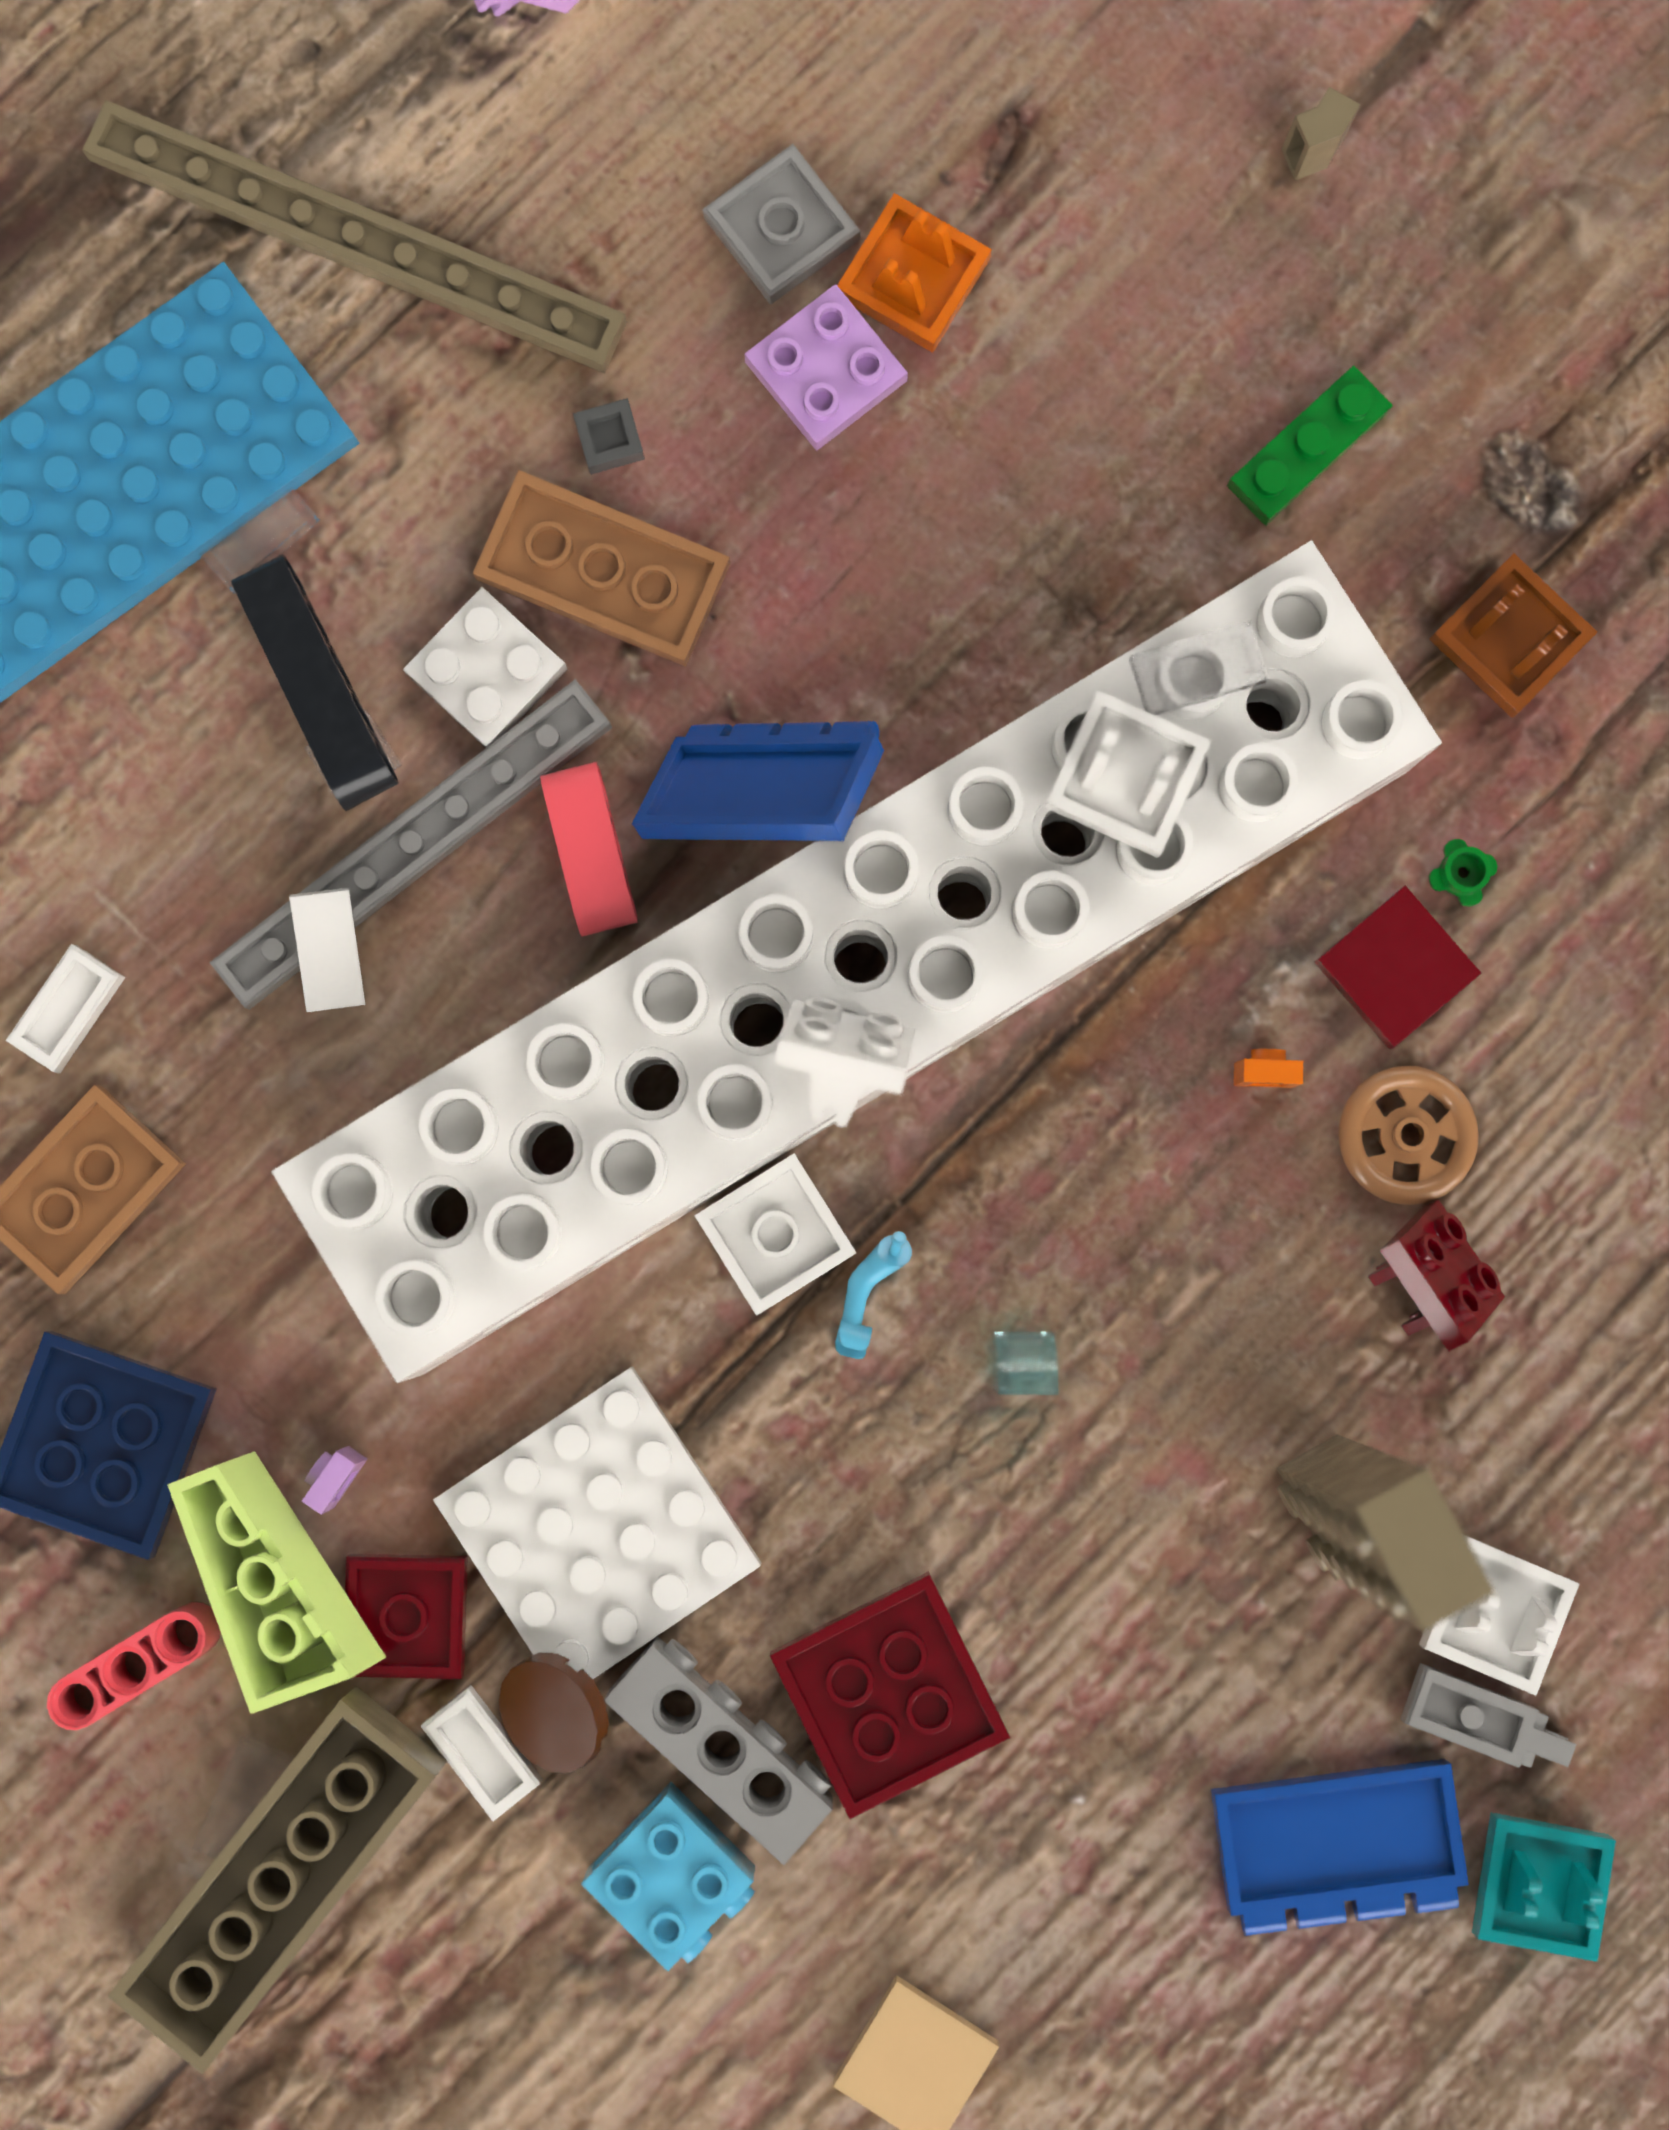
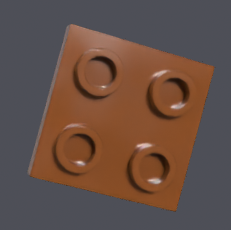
[1429,553,1598,718]

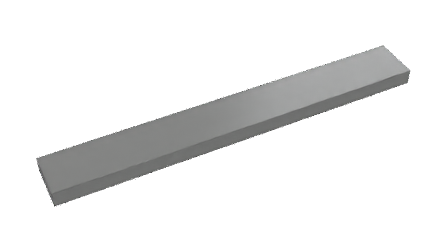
[209,679,613,1010]

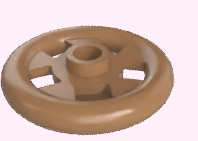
[1338,1066,1479,1205]

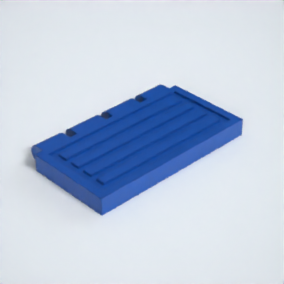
[632,721,884,841]
[1211,1759,1469,1936]

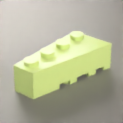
[167,1451,386,1714]

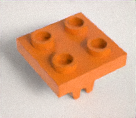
[837,193,992,353]

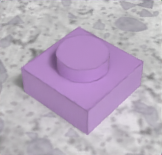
[302,1446,367,1515]

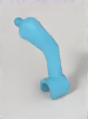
[835,1231,912,1359]

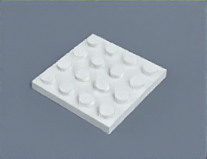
[433,1366,761,1679]

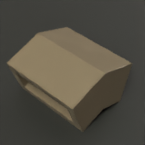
[1281,87,1361,181]

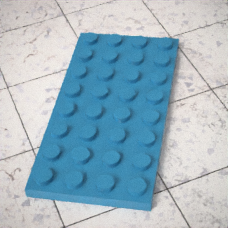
[0,261,360,703]

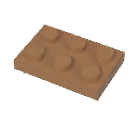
[0,1085,186,1294]

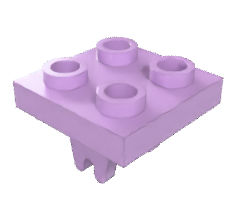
[744,284,908,451]

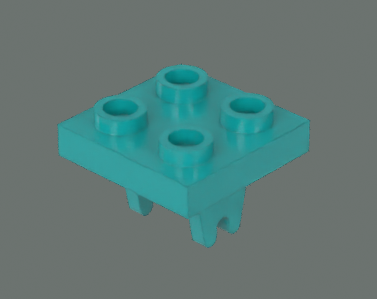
[1472,1812,1616,1962]

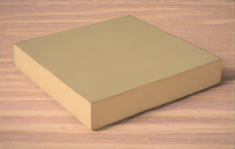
[833,1975,999,2130]

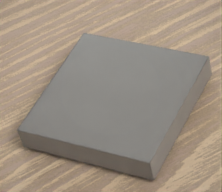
[702,144,861,305]

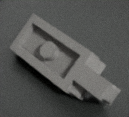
[1401,1663,1576,1768]

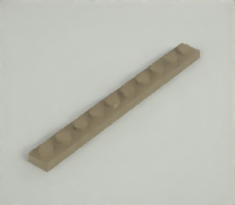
[82,100,627,373]

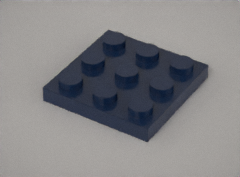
[0,1331,217,1560]

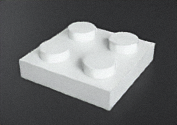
[403,587,568,748]
[694,1153,856,1316]

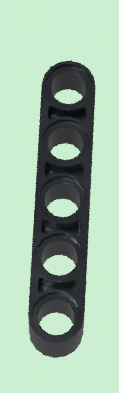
[231,554,399,811]

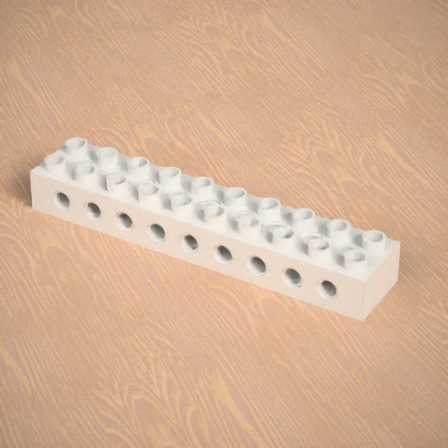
[271,540,1442,1383]

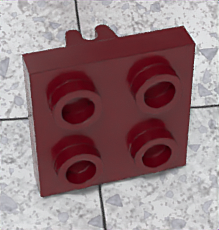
[1368,1199,1505,1352]

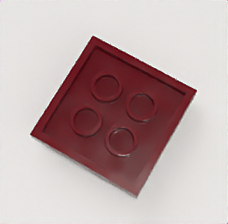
[770,1571,1010,1820]

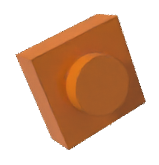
[1234,1049,1303,1088]

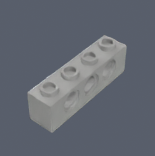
[604,1636,833,1865]

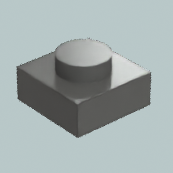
[573,398,645,475]

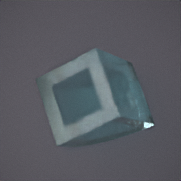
[993,1331,1058,1395]

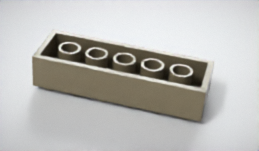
[1276,1435,1495,1632]
[108,1686,447,2075]

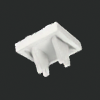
[1044,690,1212,858]
[774,998,916,1127]
[1419,1535,1579,1696]

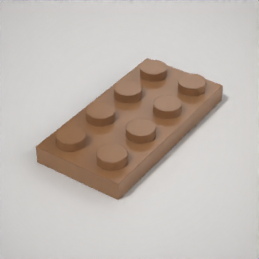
[473,470,731,667]

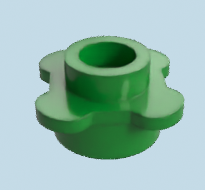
[1428,839,1497,907]

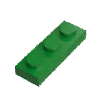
[1227,365,1393,526]

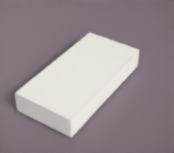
[289,887,365,1012]
[6,944,126,1073]
[421,1685,543,1821]

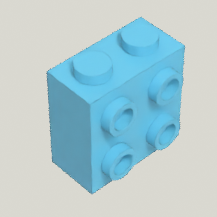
[581,1782,755,1971]

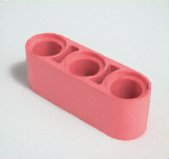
[540,762,638,937]
[47,1602,221,1730]

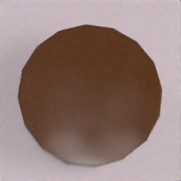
[499,1653,609,1774]

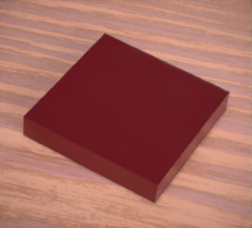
[1314,885,1482,1049]
[345,1554,468,1679]

